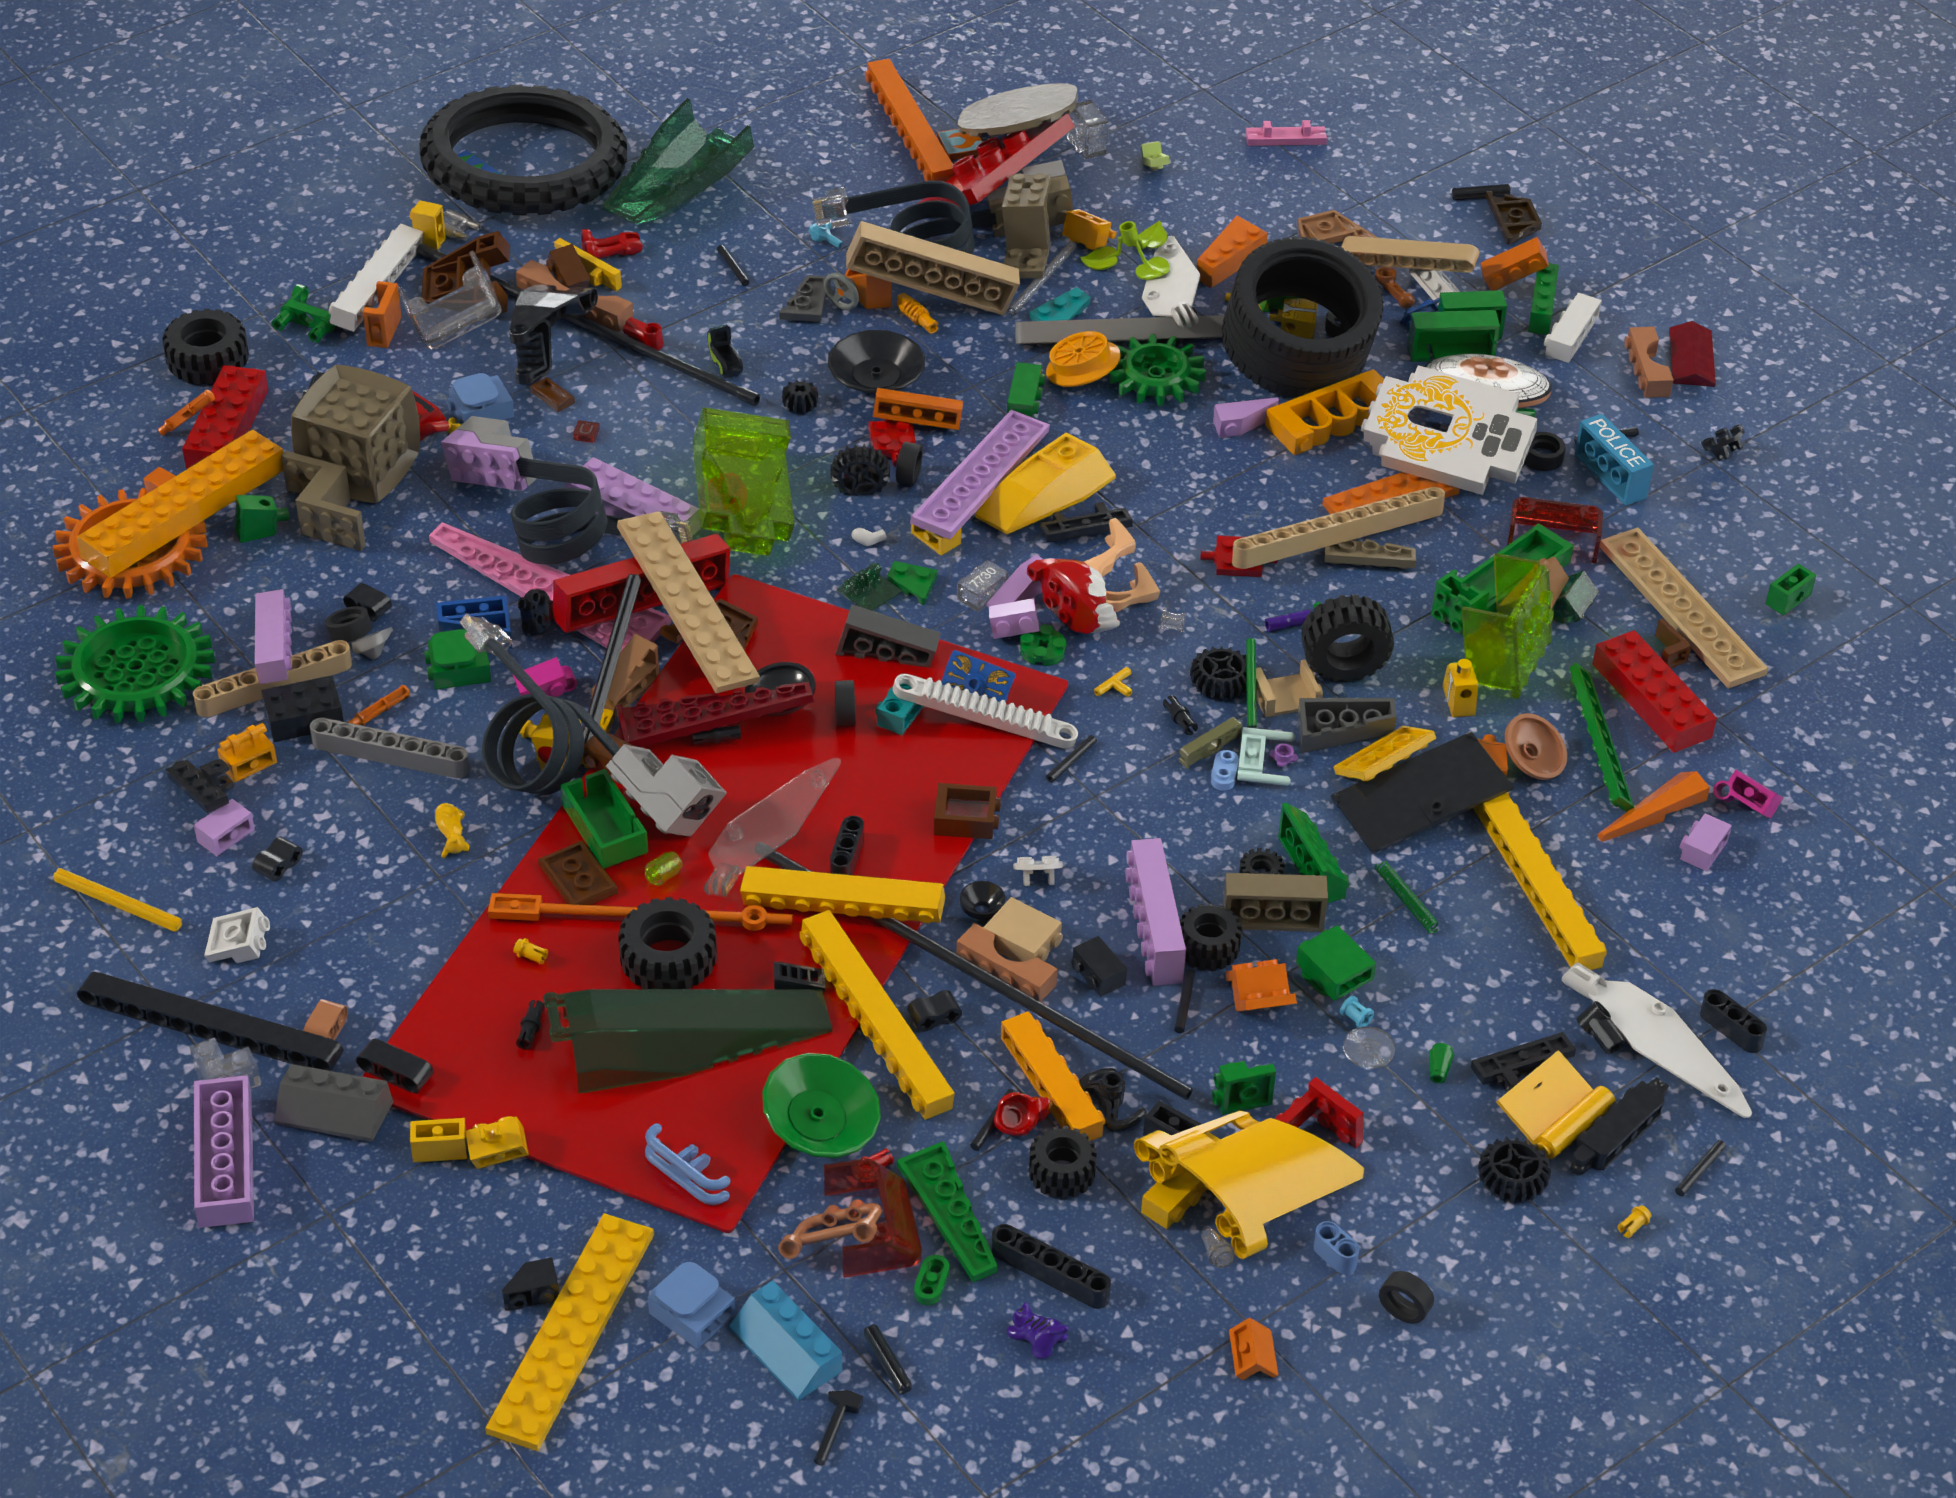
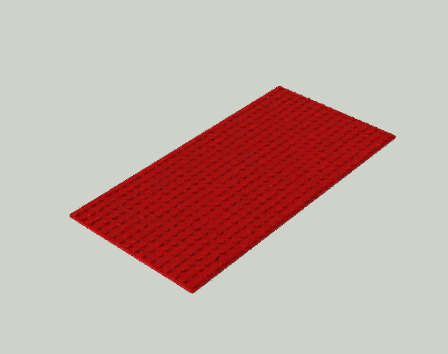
[362,574,1068,1233]

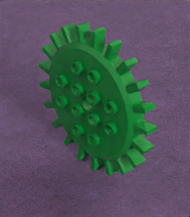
[55,605,215,723]

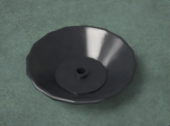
[827,330,925,393]

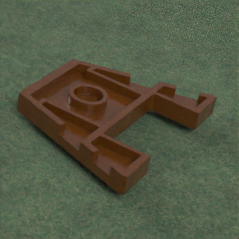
[660,599,758,651]

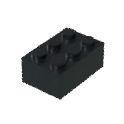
[261,675,344,743]

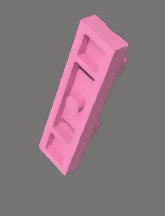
[1246,120,1327,146]

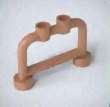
[778,1200,882,1259]

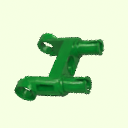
[271,284,337,343]

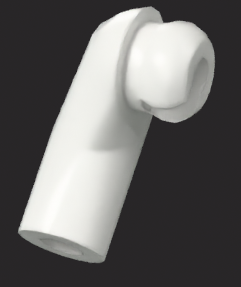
[852,528,886,546]

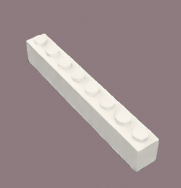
[329,223,423,332]

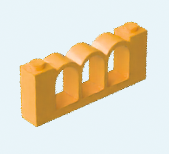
[1265,369,1384,455]

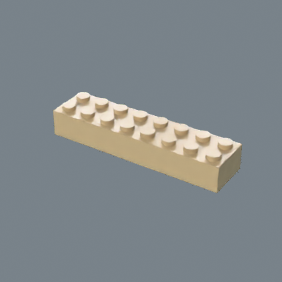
[846,221,1020,315]

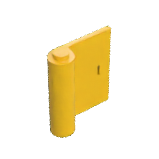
[1496,1050,1616,1159]

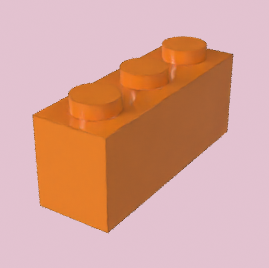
[1481,237,1549,291]

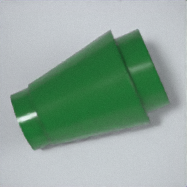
[1429,1043,1455,1084]

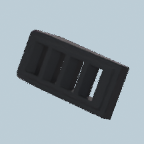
[774,962,826,993]

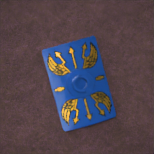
[942,650,1016,702]

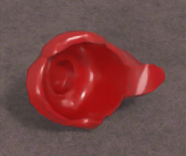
[994,1092,1051,1136]

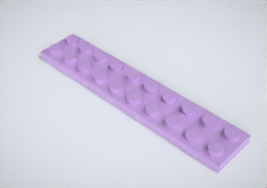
[910,410,1050,539]

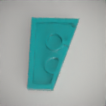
[1029,287,1090,321]

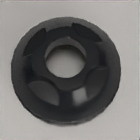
[960,881,1005,920]

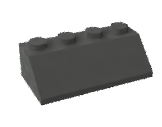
[275,1064,393,1142]

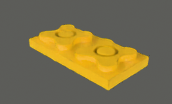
[1333,726,1436,781]

